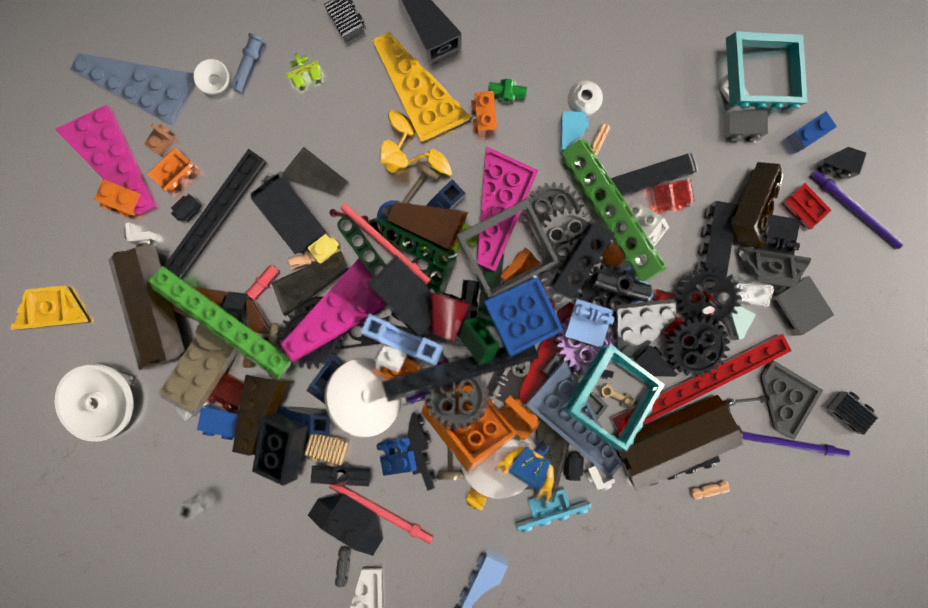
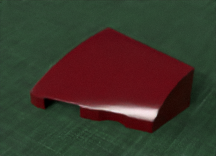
[430,292,469,341]

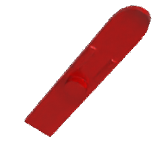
[519,302,575,404]

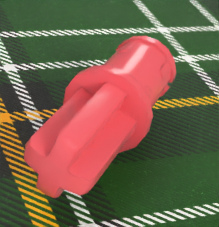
[245,265,278,300]

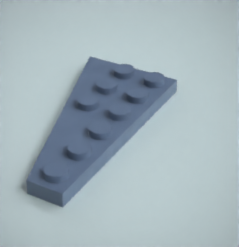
[69,53,195,125]
[525,360,623,478]

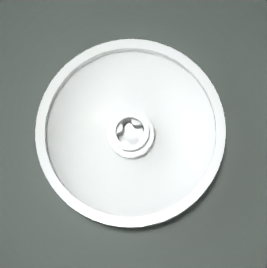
[325,359,401,437]
[55,364,133,442]
[461,435,536,499]

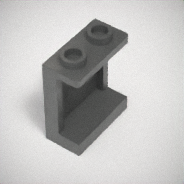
[771,276,834,336]

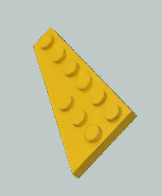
[373,32,472,143]

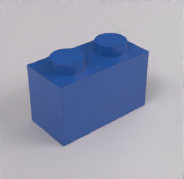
[787,111,837,153]
[197,406,239,440]

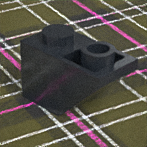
[816,147,866,179]
[222,291,248,326]
[632,346,678,377]

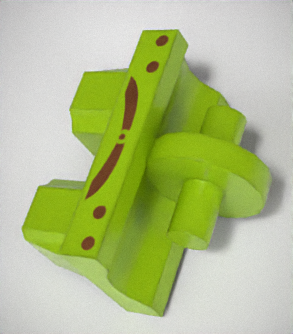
[286,53,321,87]

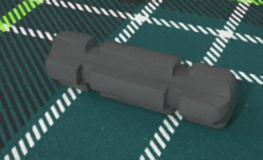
[335,548,350,587]

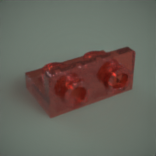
[207,374,244,412]

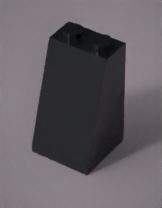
[398,0,462,63]
[250,171,326,254]
[368,255,433,337]

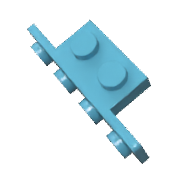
[515,488,592,532]

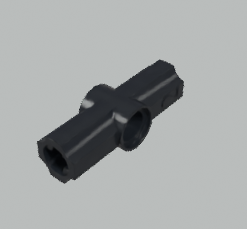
[591,269,653,302]
[456,280,479,337]
[310,465,370,487]

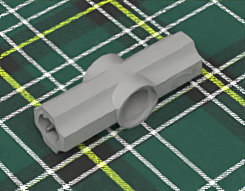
[175,493,210,521]

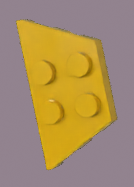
[11,286,88,330]

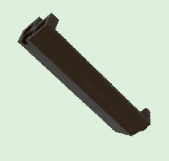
[108,243,185,371]
[615,395,743,491]

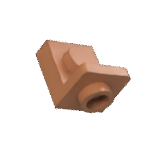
[143,124,174,156]

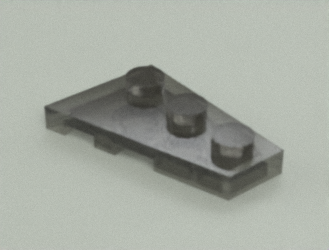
[283,147,349,197]

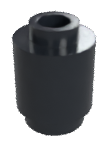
[171,193,200,222]
[564,452,584,481]

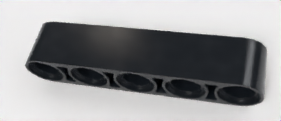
[611,152,698,196]

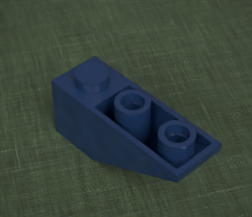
[427,179,466,209]
[277,407,334,435]

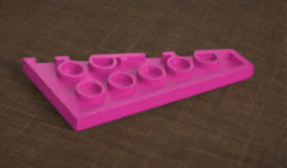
[55,105,157,215]
[281,258,386,363]

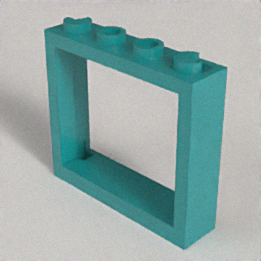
[726,31,808,110]
[563,345,664,451]

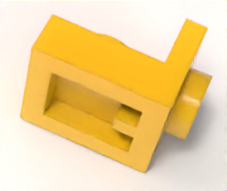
[465,487,489,510]

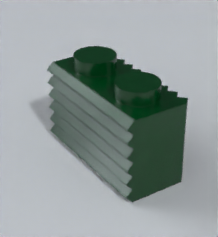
[457,317,501,365]

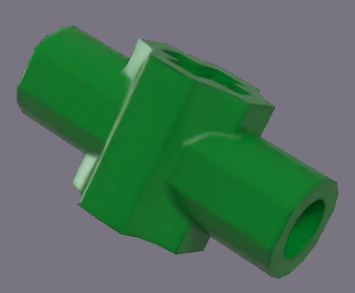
[488,79,527,102]

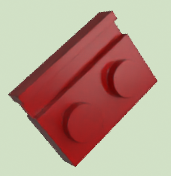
[783,183,832,230]

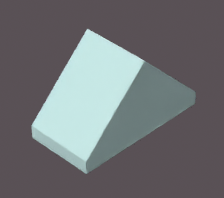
[727,307,756,340]

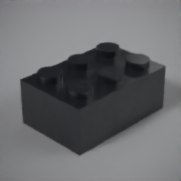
[252,412,308,486]

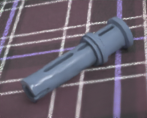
[230,33,265,92]

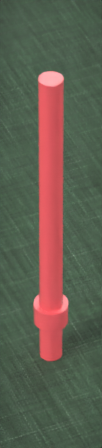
[340,203,431,285]
[329,485,433,544]

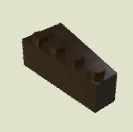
[731,162,784,249]
[232,374,291,456]

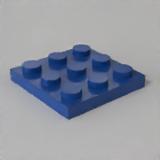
[484,277,564,356]

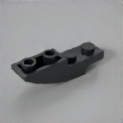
[408,411,437,491]

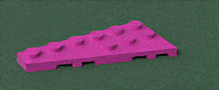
[476,146,538,273]

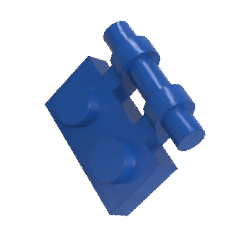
[376,437,417,476]

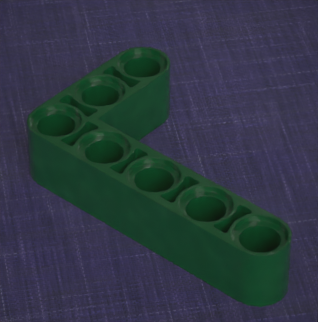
[368,216,457,294]
[337,217,431,277]

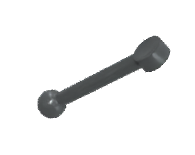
[727,396,767,406]

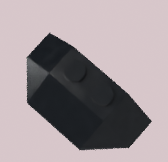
[308,493,383,556]

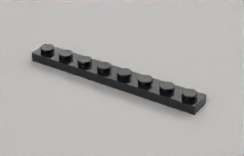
[163,148,265,279]
[382,345,538,402]

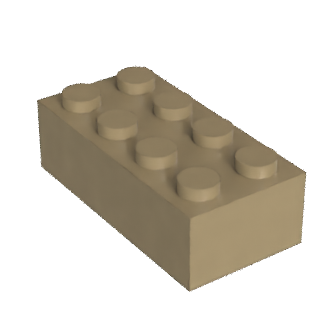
[159,337,238,417]

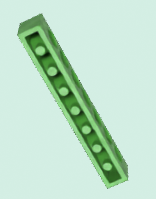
[562,139,668,282]
[149,266,291,380]

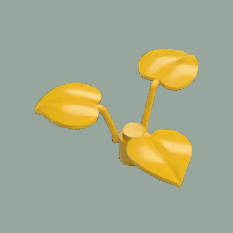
[380,109,452,177]

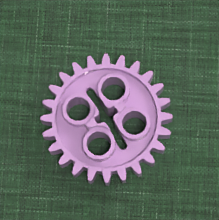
[554,318,617,375]

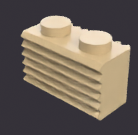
[304,434,350,467]

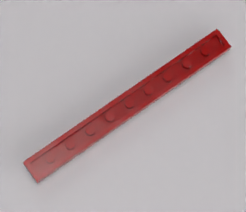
[611,334,792,435]

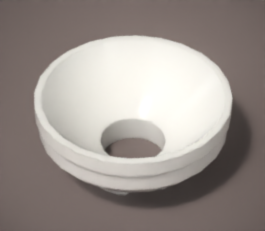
[194,59,229,95]
[568,81,602,115]

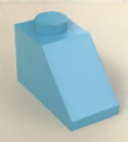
[560,111,589,153]

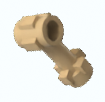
[598,383,635,409]

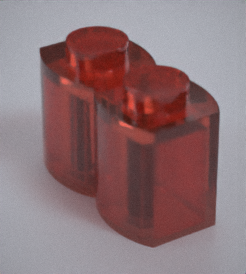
[651,179,695,212]

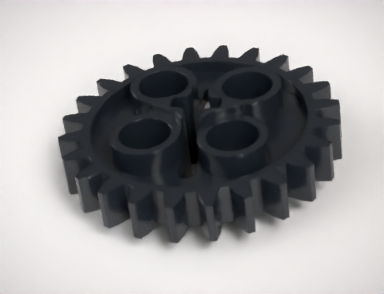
[575,264,637,327]
[677,265,742,325]
[278,306,343,370]
[666,315,730,377]

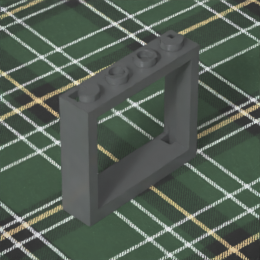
[455,199,559,299]

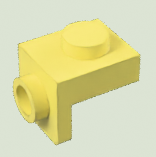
[308,234,340,264]

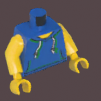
[494,440,554,503]

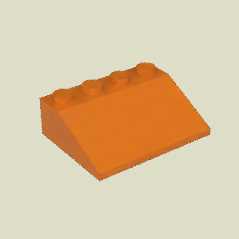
[421,383,518,473]

